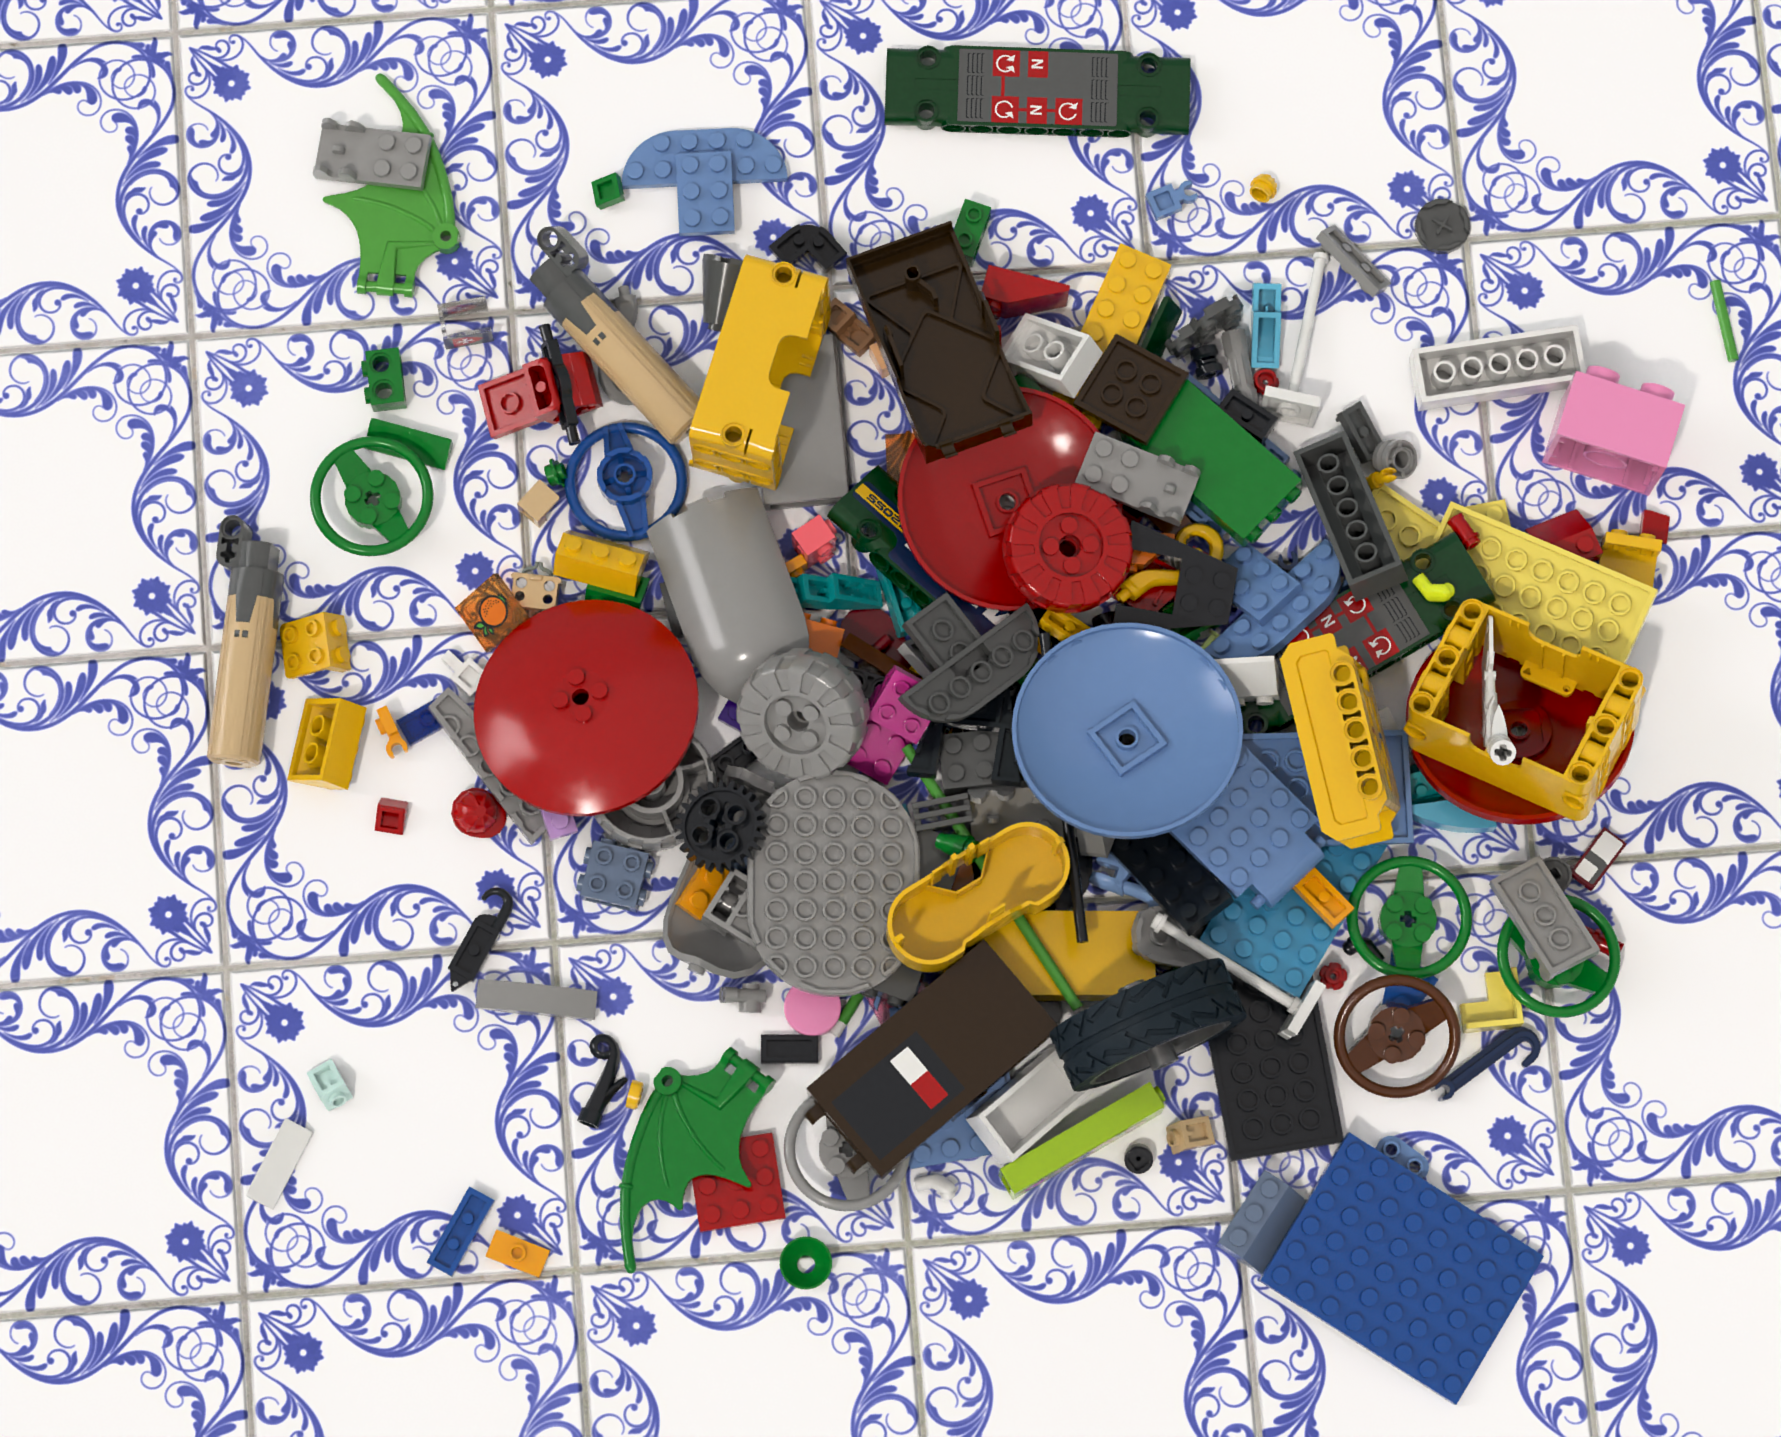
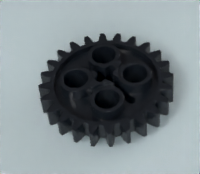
[674,780,768,874]

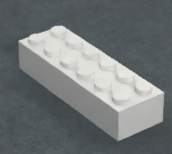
[1409,324,1586,411]

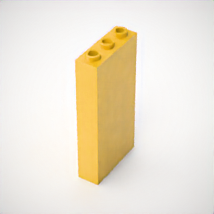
[980,911,1159,1001]

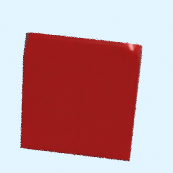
[1639,509,1670,544]
[374,798,409,835]

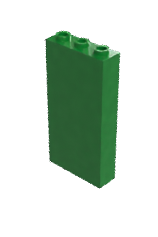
[1120,379,1302,547]

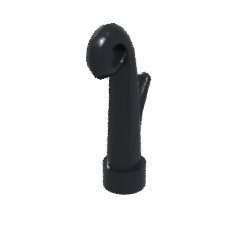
[577,1034,628,1129]

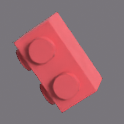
[791,514,837,569]

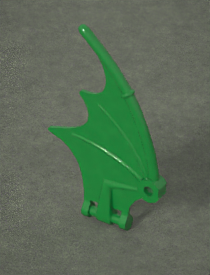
[619,1047,776,1274]

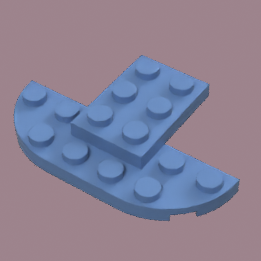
[622,128,788,237]
[1204,538,1341,659]

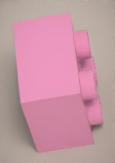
[1542,366,1685,496]

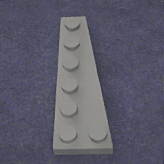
[428,687,546,845]

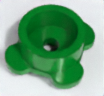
[544,458,568,487]

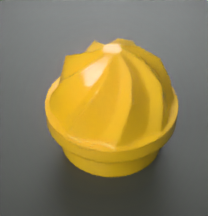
[1250,174,1277,203]

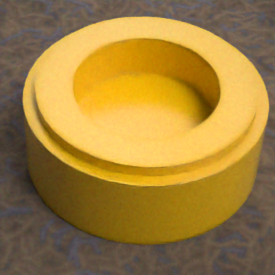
[626,1080,644,1110]

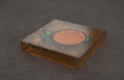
[455,573,530,653]

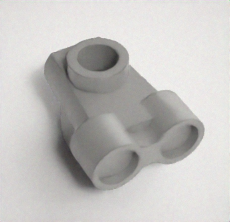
[719,983,767,1013]

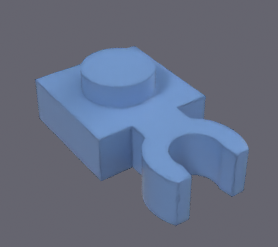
[1145,180,1198,221]

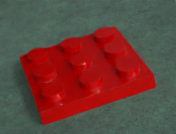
[692,1133,786,1233]

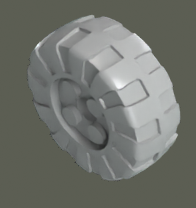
[736,648,870,780]
[594,736,717,852]

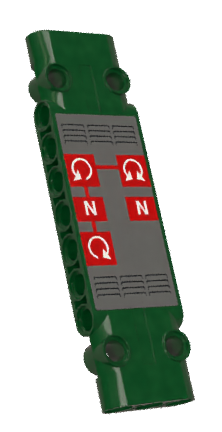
[884,45,1191,138]
[1240,532,1496,734]

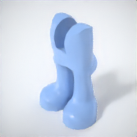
[1089,853,1159,907]

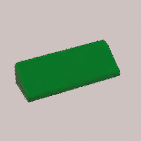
[365,418,453,470]

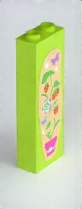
[998,1082,1166,1200]

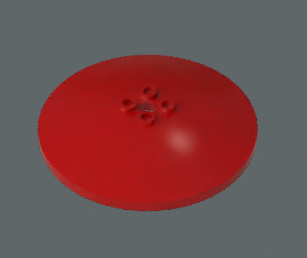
[1405,645,1635,825]

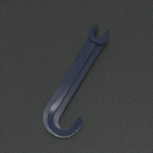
[1430,1027,1541,1102]

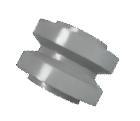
[1372,439,1417,479]

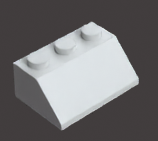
[1214,656,1280,707]

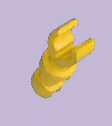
[1365,467,1397,492]

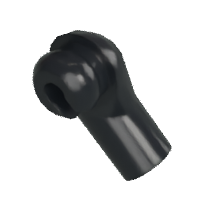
[1342,937,1385,961]

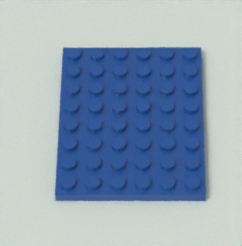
[1258,1132,1544,1405]

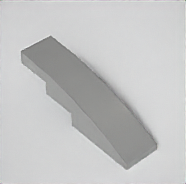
[475,979,597,1021]

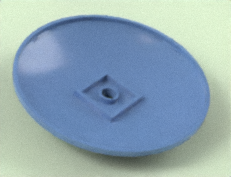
[1012,623,1243,839]

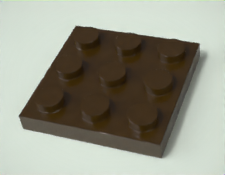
[1073,334,1189,446]

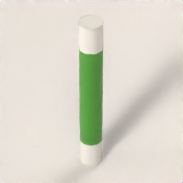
[830,993,864,1038]

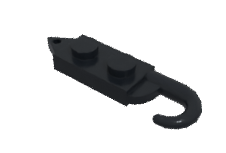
[448,887,514,992]

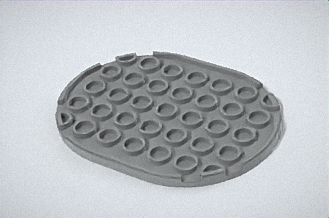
[747,770,920,997]

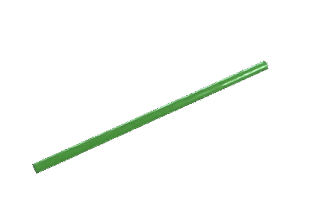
[902,743,1083,1012]

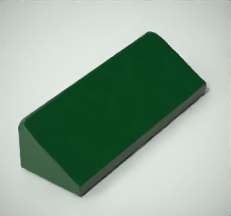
[1141,296,1182,357]

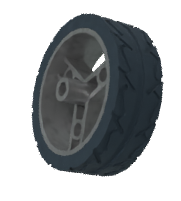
[1049,958,1247,1092]

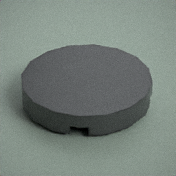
[1414,199,1470,254]

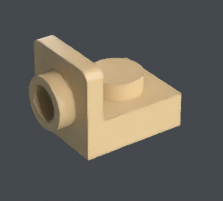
[1166,1116,1215,1155]

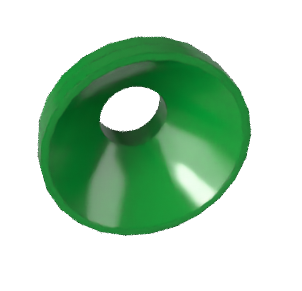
[779,1236,832,1290]

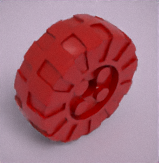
[1002,483,1134,614]

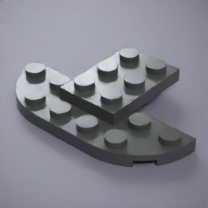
[898,592,1039,723]

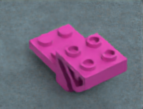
[847,665,930,785]

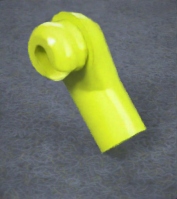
[1412,573,1455,602]

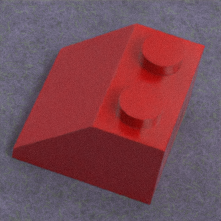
[1525,509,1603,562]

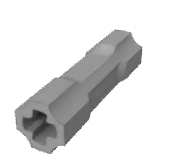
[1221,329,1260,406]

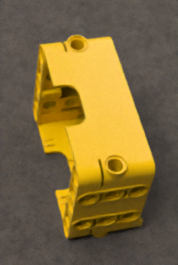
[688,254,831,491]
[1403,599,1646,821]

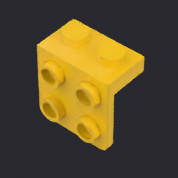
[1599,529,1663,587]
[280,612,351,679]

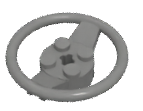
[784,1097,910,1211]

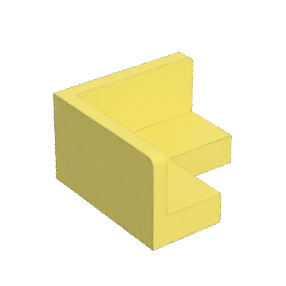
[1459,967,1524,1034]

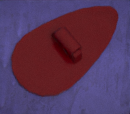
[840,609,911,673]

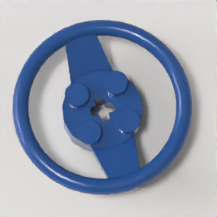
[564,422,688,542]

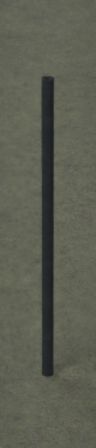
[1039,632,1088,943]

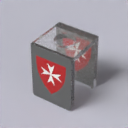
[437,296,494,350]

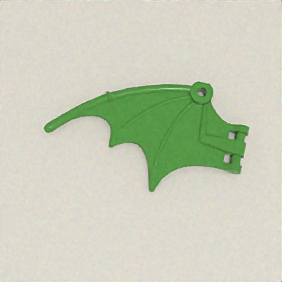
[323,73,461,298]

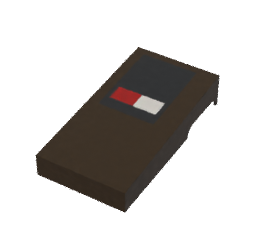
[804,939,1058,1180]

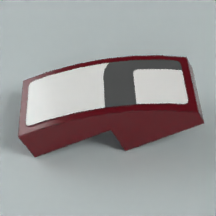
[1571,827,1627,891]

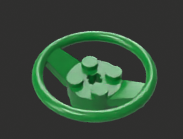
[310,436,434,557]
[1346,856,1472,979]
[1497,894,1621,1018]

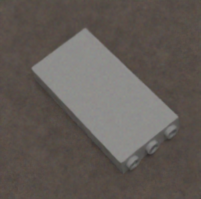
[763,332,848,511]

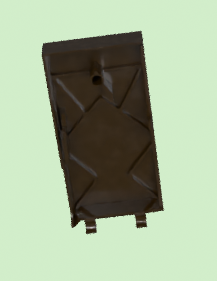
[846,221,1033,464]

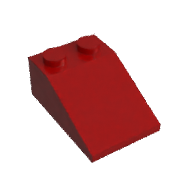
[982,265,1070,320]

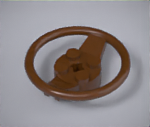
[1333,974,1461,1098]

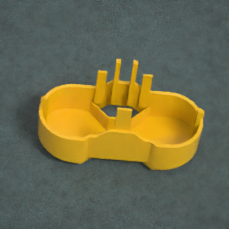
[886,822,1070,972]

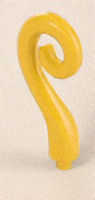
[1115,523,1224,604]

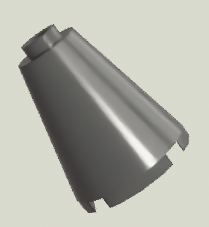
[702,254,743,332]

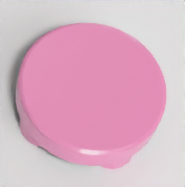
[784,987,841,1036]

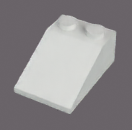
[1002,313,1103,398]

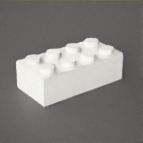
[966,1047,1095,1165]

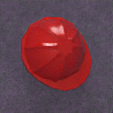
[451,788,506,838]

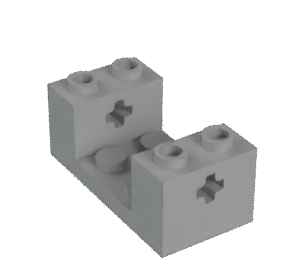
[701,869,756,950]

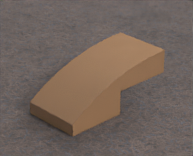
[827,297,876,358]

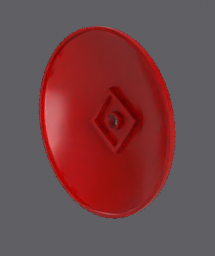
[897,387,1123,611]
[474,600,699,816]

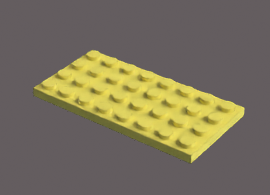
[1420,501,1658,664]

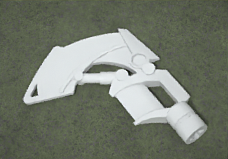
[1481,615,1516,766]

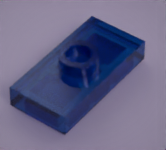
[396,699,443,747]

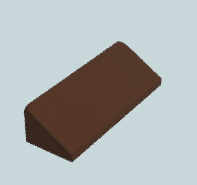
[840,633,922,679]

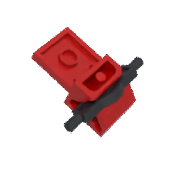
[477,324,603,446]

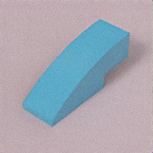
[1251,283,1282,369]
[1412,800,1497,833]

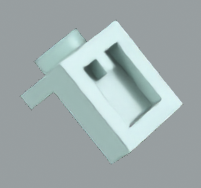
[307,1059,353,1111]

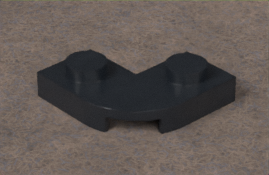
[769,224,847,273]

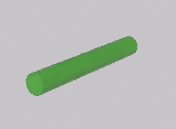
[1710,280,1739,362]

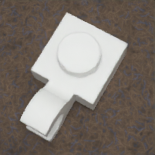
[441,650,483,698]

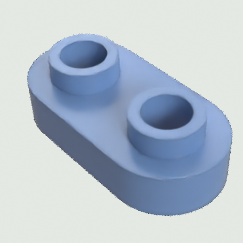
[1376,1136,1429,1179]

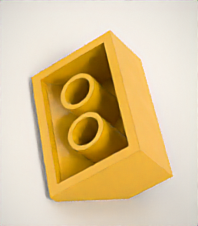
[553,530,650,597]
[287,698,367,790]

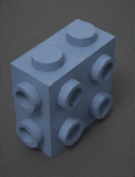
[576,838,654,913]

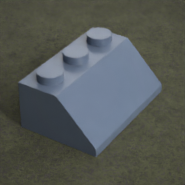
[1216,1170,1306,1275]

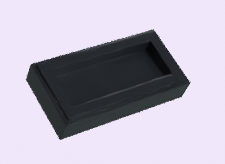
[761,1034,818,1064]

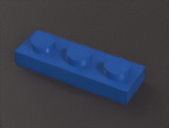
[426,1186,495,1277]

